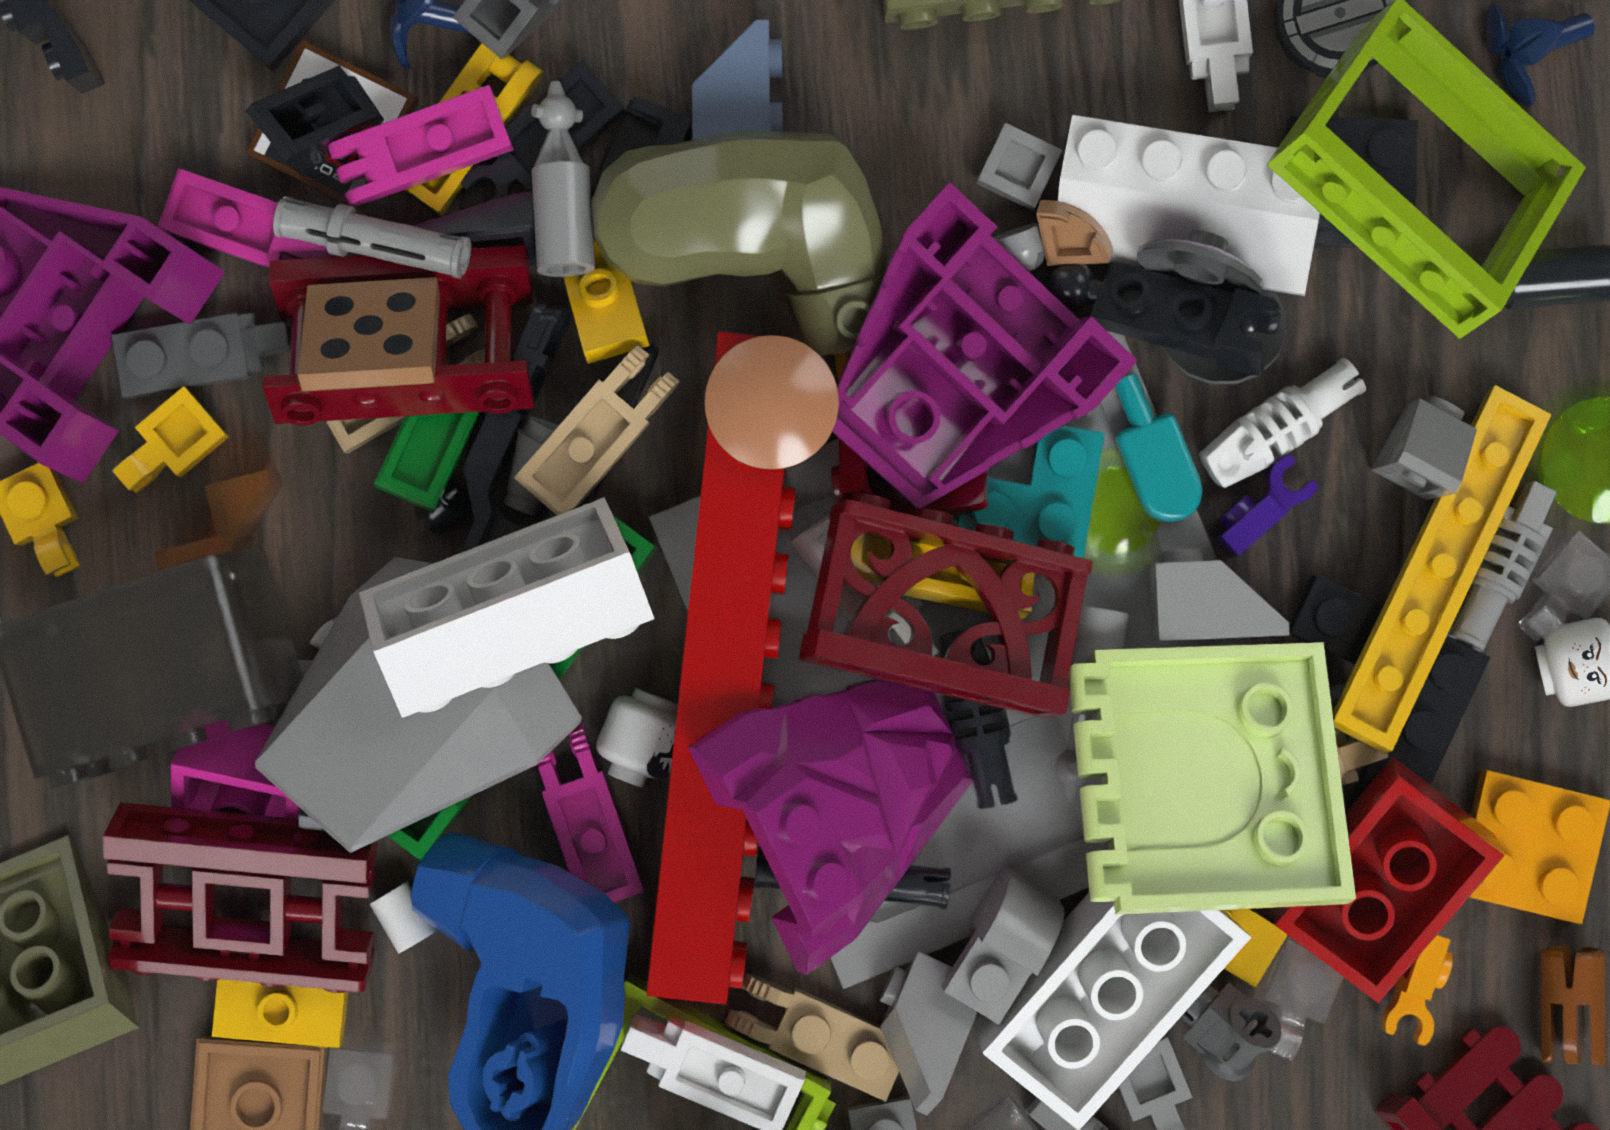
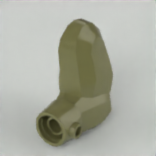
[591,130,888,355]

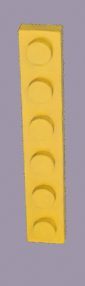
[1332,385,1552,754]

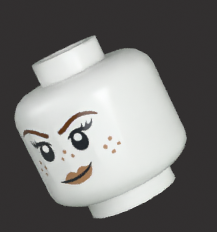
[1535,618,1610,707]

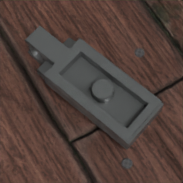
[111,313,292,399]

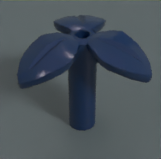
[389,0,471,69]
[1485,3,1595,106]

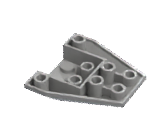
[255,557,582,853]

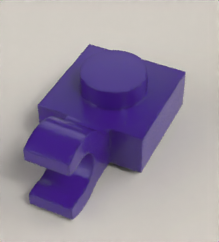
[1212,455,1318,557]

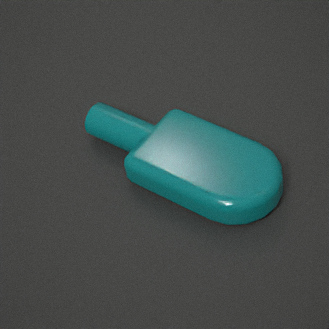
[1115,373,1202,523]

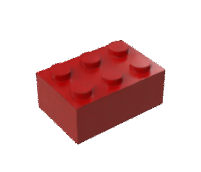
[1272,757,1505,1004]

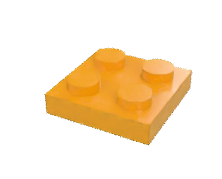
[1470,769,1610,925]

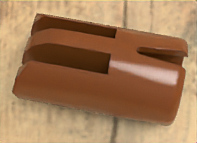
[1540,946,1607,1066]

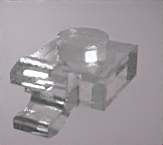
[1517,531,1610,642]
[1261,939,1343,1060]
[323,1047,397,1130]

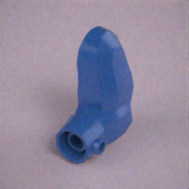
[410,832,630,1130]

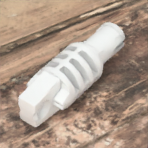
[1199,358,1366,488]

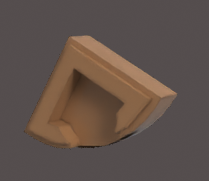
[1036,200,1113,266]

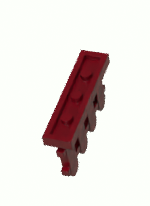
[1374,1026,1600,1130]

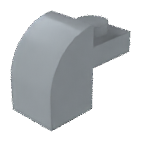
[941,866,1064,1025]

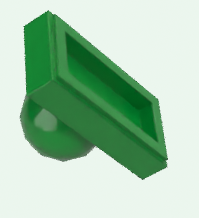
[374,412,481,513]

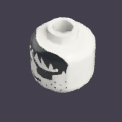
[596,688,678,788]

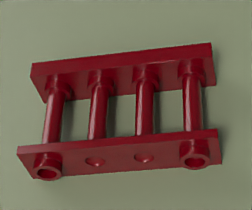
[263,245,534,426]

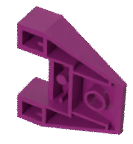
[0,187,225,484]

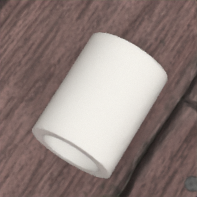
[369,881,437,954]

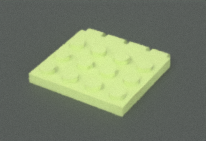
[1068,642,1356,915]

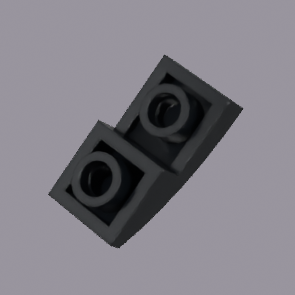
[0,0,105,93]

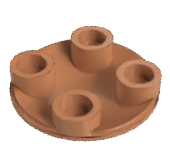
[705,335,839,469]

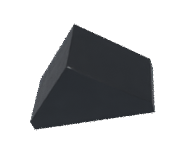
[246,65,379,177]

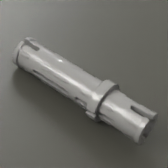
[273,196,471,279]

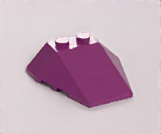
[832,182,1138,509]

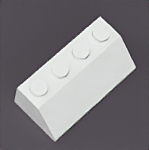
[1058,115,1320,296]
[359,497,654,718]
[971,893,1251,1130]

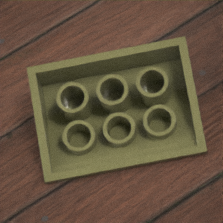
[0,835,139,1085]

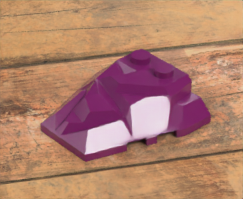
[688,678,973,975]

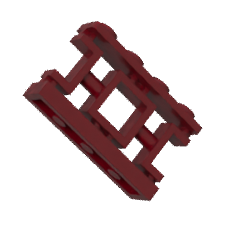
[103,802,378,993]

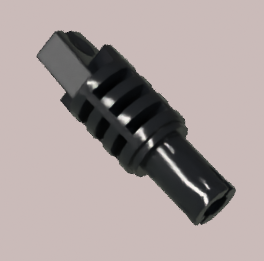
[940,628,1018,809]

